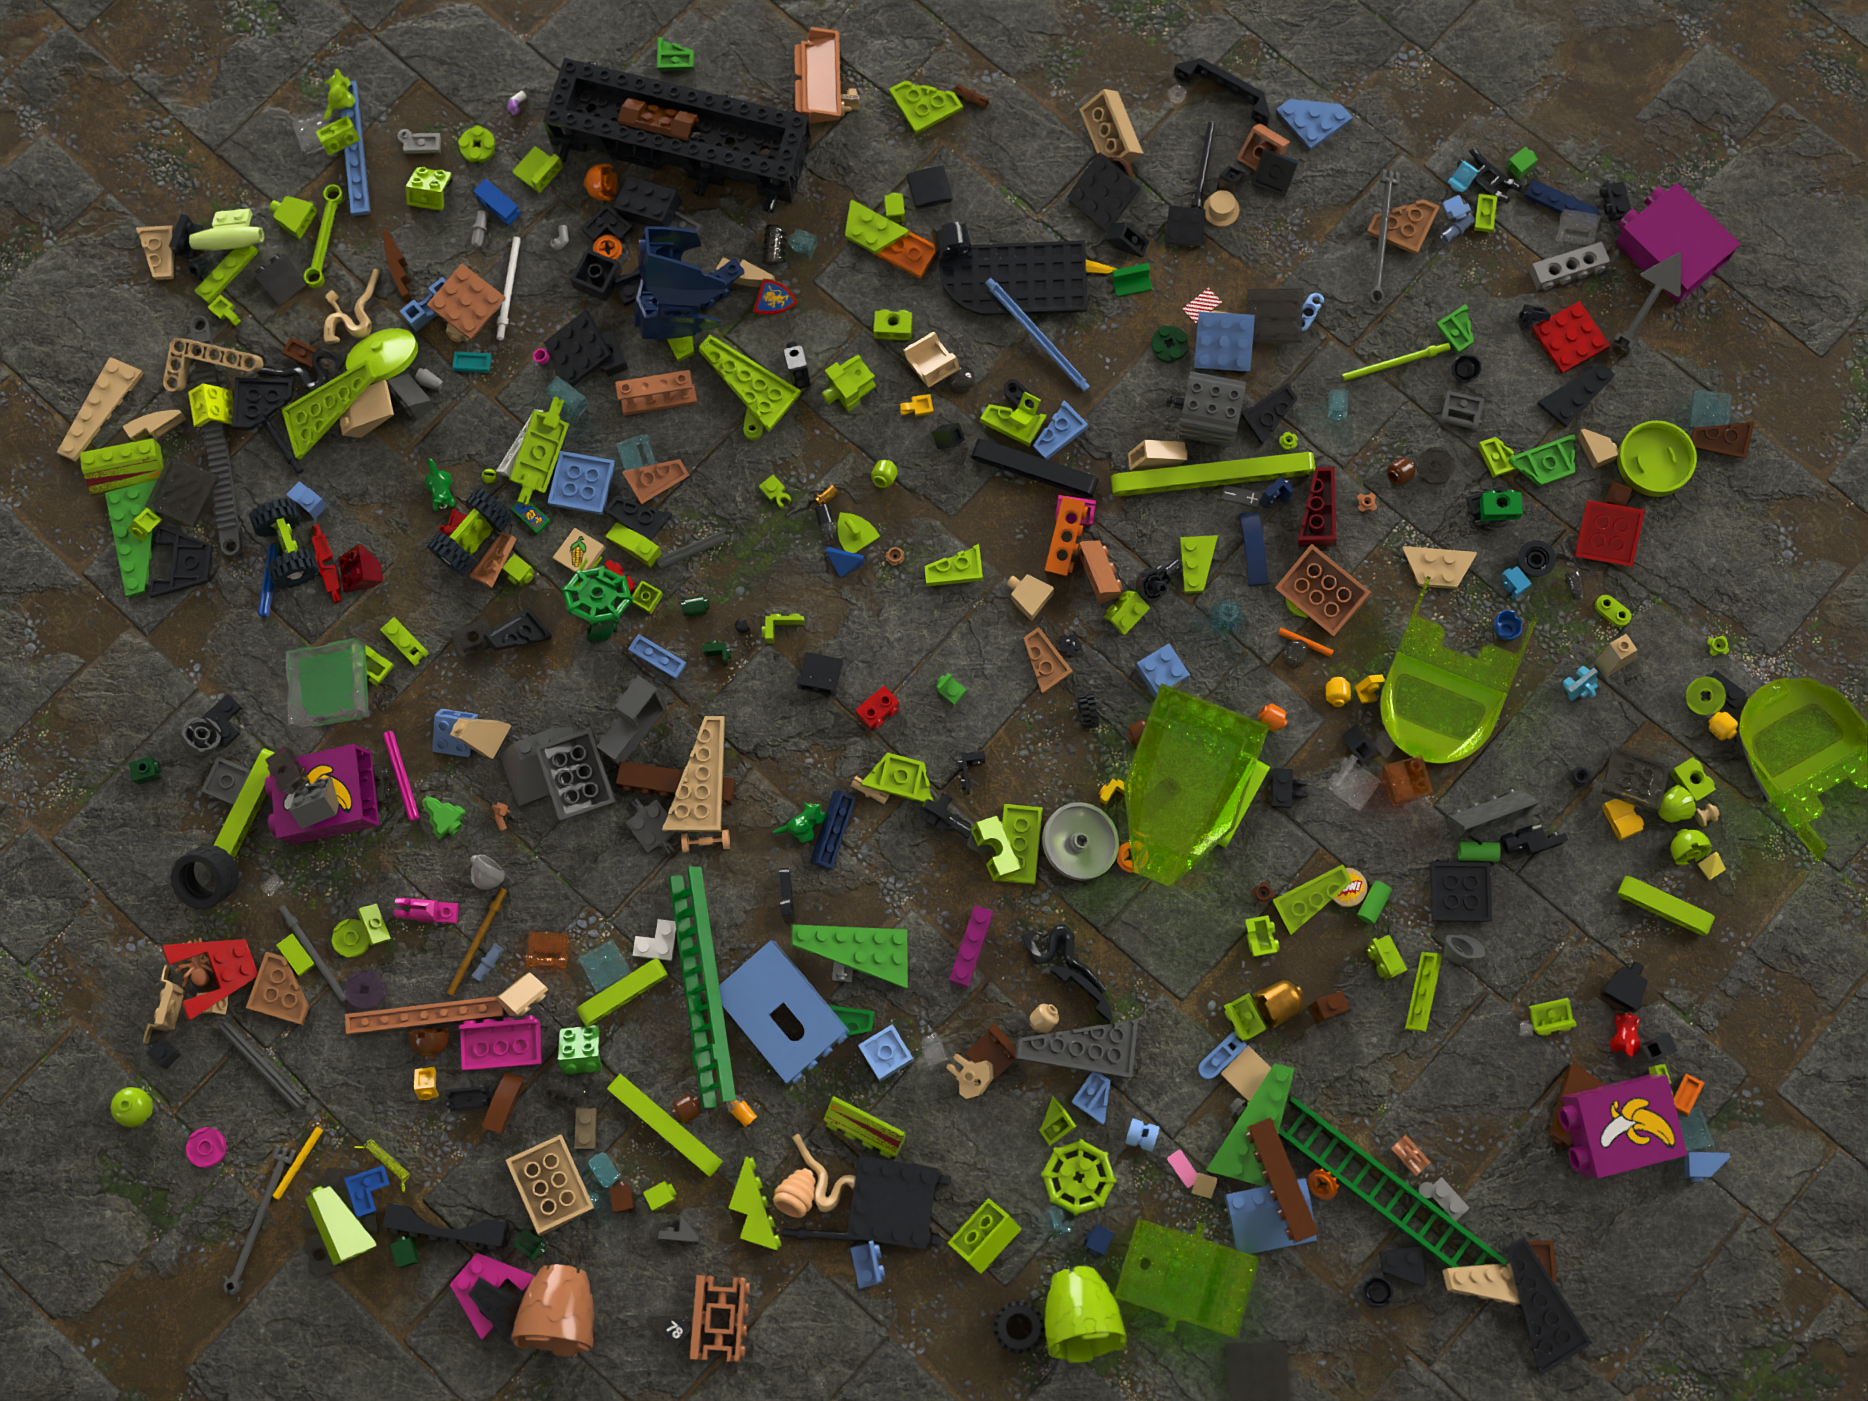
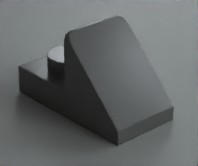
[658,1216,701,1243]

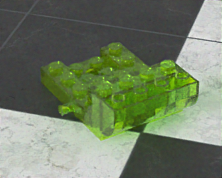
[1114,1218,1260,1338]

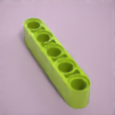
[1209,758,1270,848]
[1617,876,1715,936]
[576,958,668,1027]

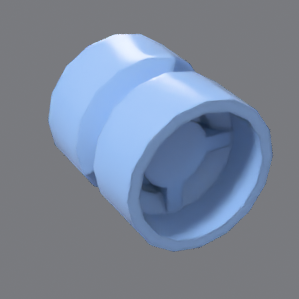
[1125,1118,1159,1152]

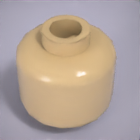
[1030,1004,1059,1033]

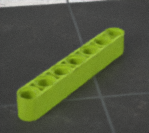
[205,749,283,871]
[607,1074,723,1177]

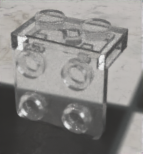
[1328,755,1380,811]

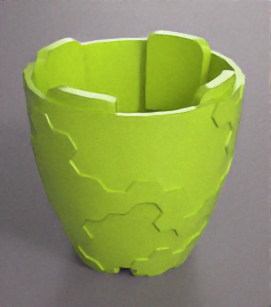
[1045,1266,1127,1363]

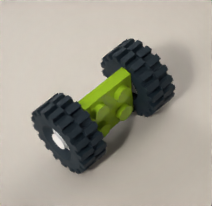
[427,487,513,577]
[249,498,320,589]

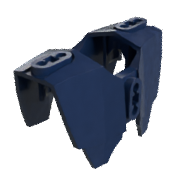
[634,227,725,339]

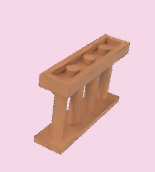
[616,370,697,415]

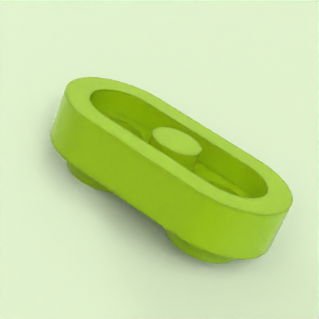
[743,407,763,440]
[1595,595,1631,627]

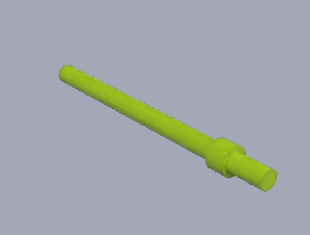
[1342,343,1451,381]

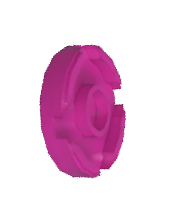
[185,1127,227,1168]

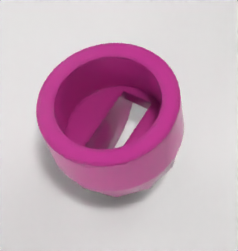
[533,348,549,365]

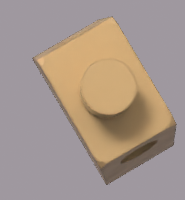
[1006,575,1054,621]

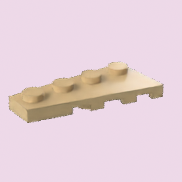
[1442,1263,1520,1306]

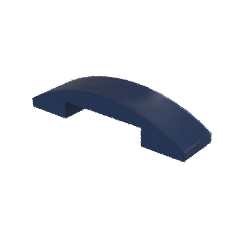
[1239,512,1268,586]

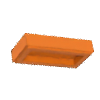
[1673,1074,1704,1117]

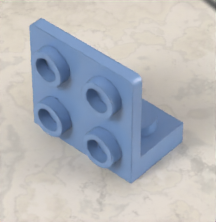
[432,709,478,757]
[851,1241,886,1289]

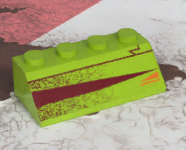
[80,438,165,495]
[824,1096,906,1159]

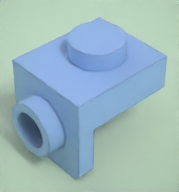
[1442,195,1471,220]

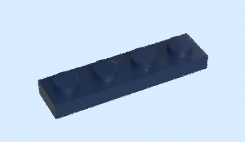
[1524,179,1600,228]

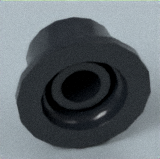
[1517,540,1556,577]

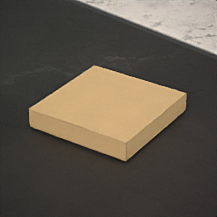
[1220,1045,1271,1102]

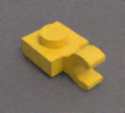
[900,394,934,417]

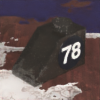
[645,1315,693,1348]

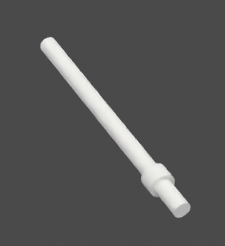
[496,237,521,340]

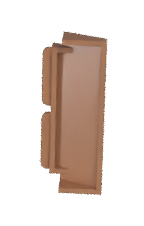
[794,27,841,124]

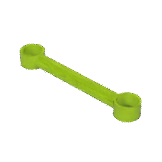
[304,185,344,289]

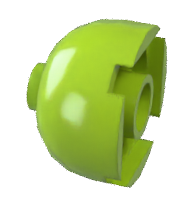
[1670,829,1712,866]
[110,1087,153,1128]

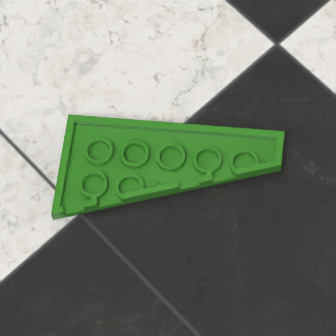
[105,478,162,598]
[791,925,908,989]
[1206,1063,1295,1187]

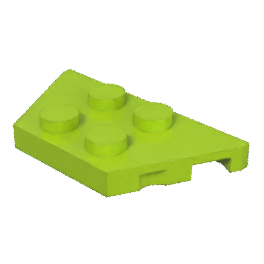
[845,200,910,254]
[860,752,934,803]

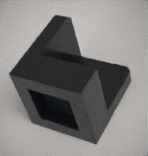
[932,423,965,449]

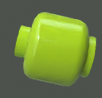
[871,460,898,488]

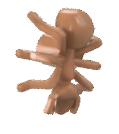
[175,938,213,987]

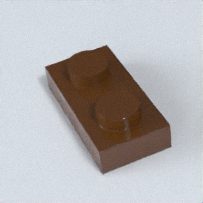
[282,337,317,370]

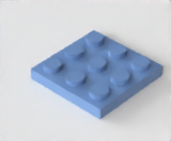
[1194,311,1255,371]
[547,451,615,515]

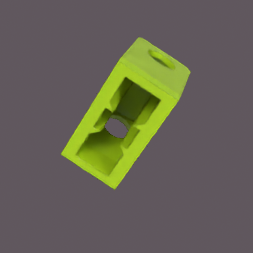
[269,196,318,240]

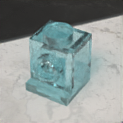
[788,228,818,259]

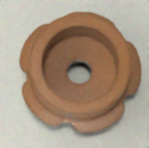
[886,547,904,565]

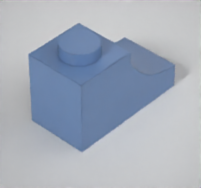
[286,481,327,520]

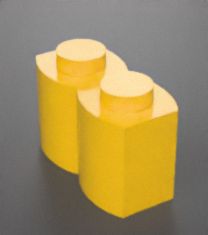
[1602,794,1644,841]

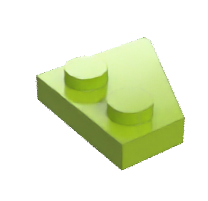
[1477,437,1518,478]

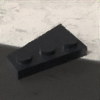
[483,608,552,651]
[468,1276,521,1344]

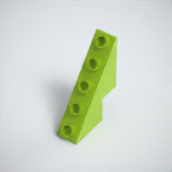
[729,1156,782,1251]

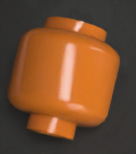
[1258,704,1288,732]

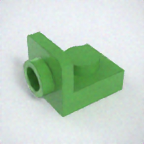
[936,673,967,706]

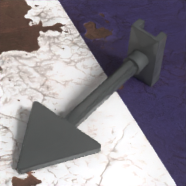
[1612,252,1681,356]

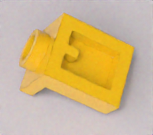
[1355,675,1385,703]
[414,1067,438,1100]

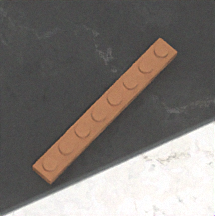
[345,996,504,1035]

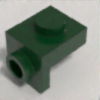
[702,641,732,665]
[513,1227,546,1261]

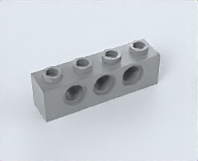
[1529,242,1610,290]

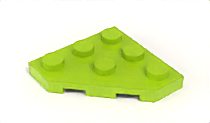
[889,81,963,134]

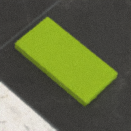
[997,804,1043,885]

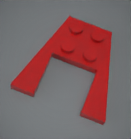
[162,939,258,1021]

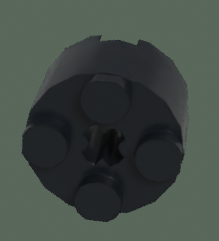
[931,222,971,260]

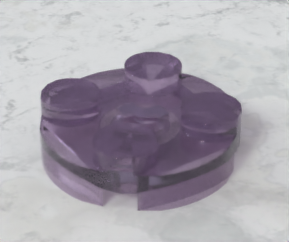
[345,970,386,1010]

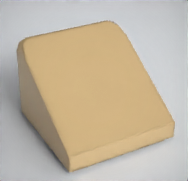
[1192,1173,1218,1199]

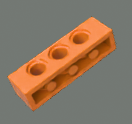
[1045,497,1088,577]

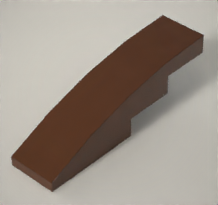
[383,229,412,304]

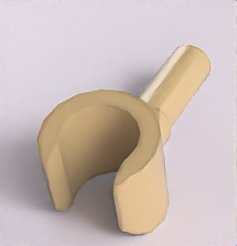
[326,290,342,313]

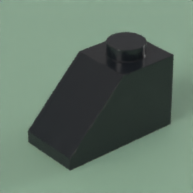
[1105,222,1149,257]

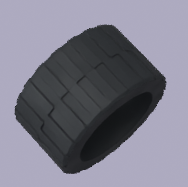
[170,845,239,909]

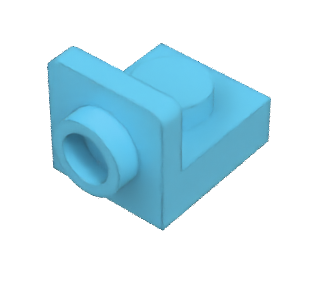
[1448,161,1479,192]

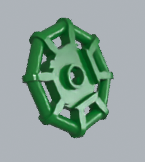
[561,566,633,625]

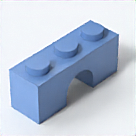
[400,277,446,332]

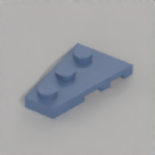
[1033,400,1089,460]

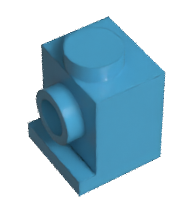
[1501,566,1532,600]

